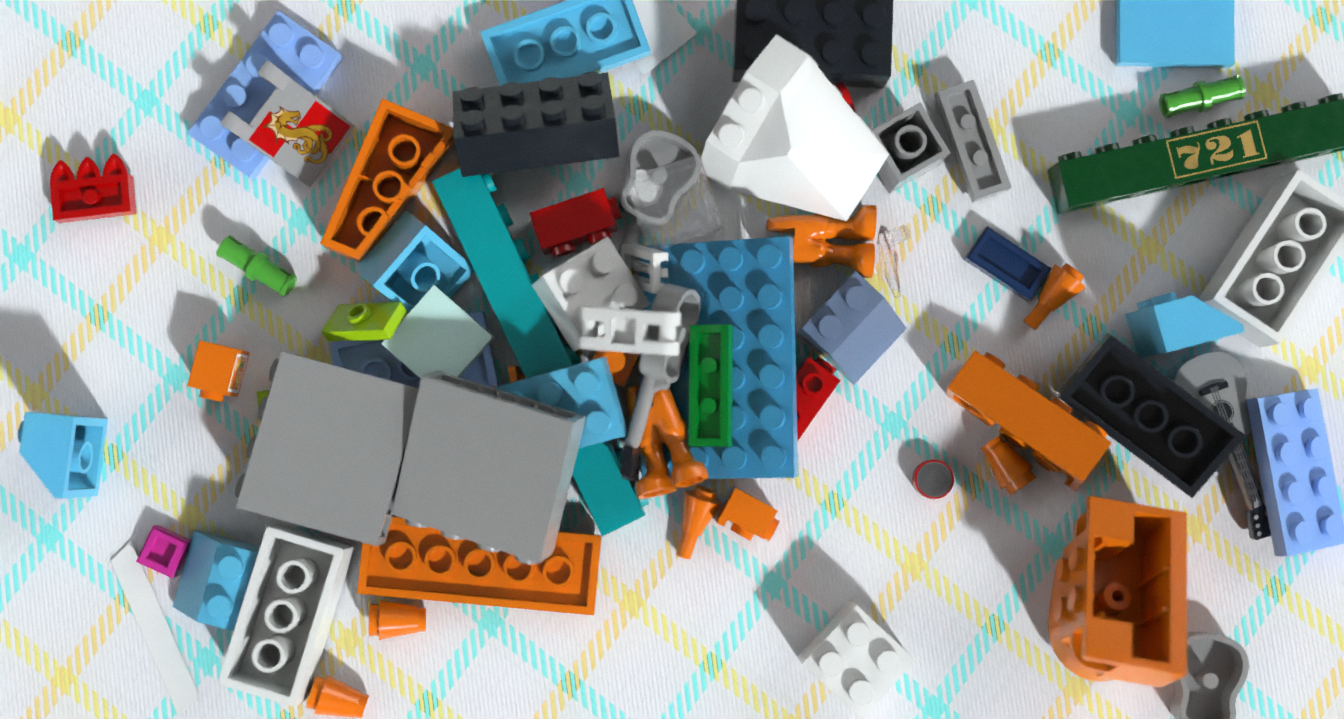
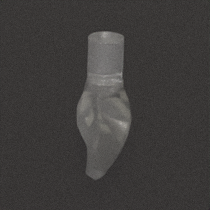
[877,225,910,298]

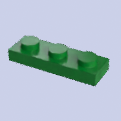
[689,324,733,447]

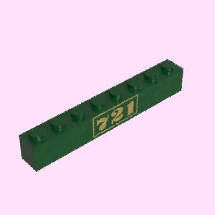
[1047,93,1344,214]

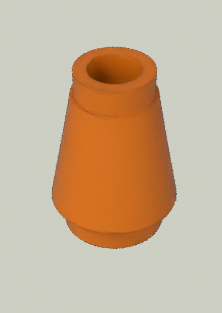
[980,435,1036,496]
[369,600,426,640]
[306,675,369,719]

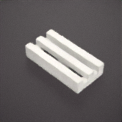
[621,244,668,294]

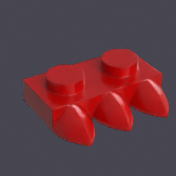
[50,154,137,223]

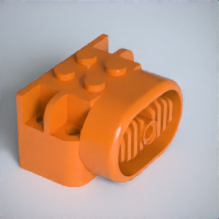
[1048,496,1187,687]

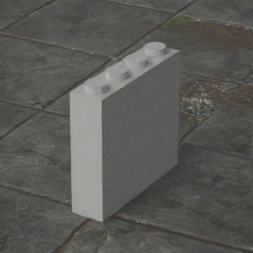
[235,351,419,546]
[392,371,586,564]

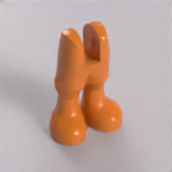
[766,205,877,278]
[627,385,709,499]

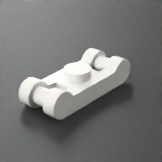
[577,307,681,355]

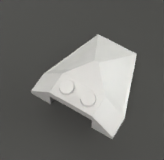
[700,35,890,221]

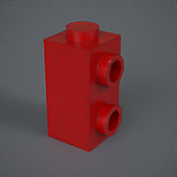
[529,188,622,258]
[796,357,841,441]

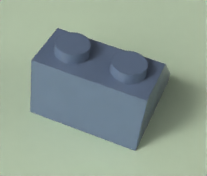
[797,271,907,385]

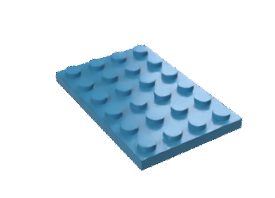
[639,236,798,479]

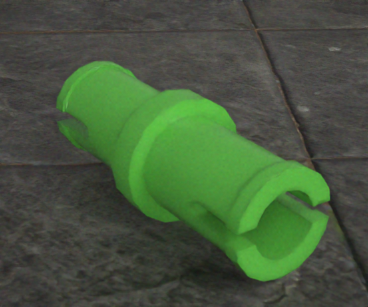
[1159,75,1245,118]
[216,235,298,297]

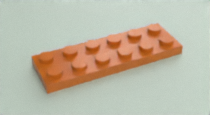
[357,516,602,615]

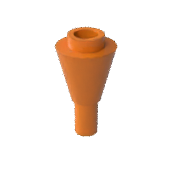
[1023,263,1085,330]
[676,485,722,559]

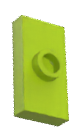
[321,302,407,341]

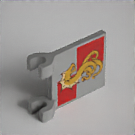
[220,60,355,187]

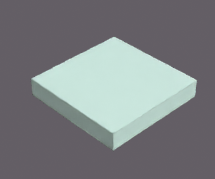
[382,285,494,379]

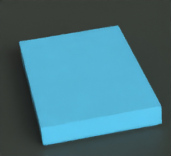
[1116,0,1235,69]

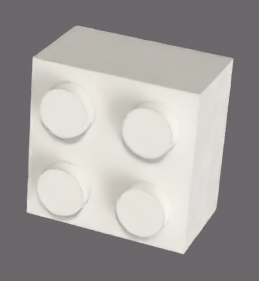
[532,237,650,352]
[798,600,916,719]

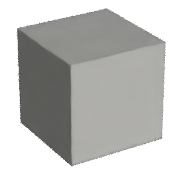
[871,102,950,194]

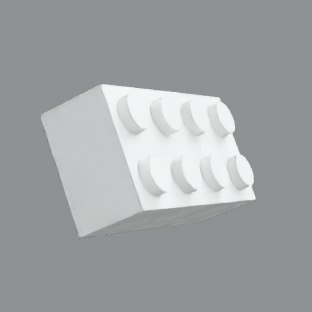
[1198,169,1344,348]
[217,524,355,707]

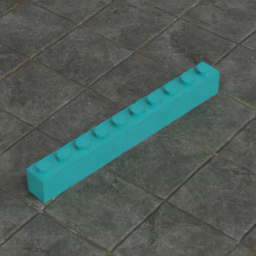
[432,168,649,536]

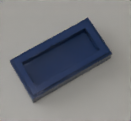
[963,226,1052,302]

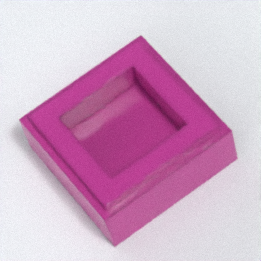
[136,525,191,578]

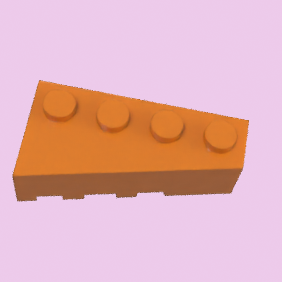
[320,98,455,263]
[947,350,1112,491]

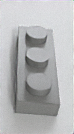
[935,79,1012,202]

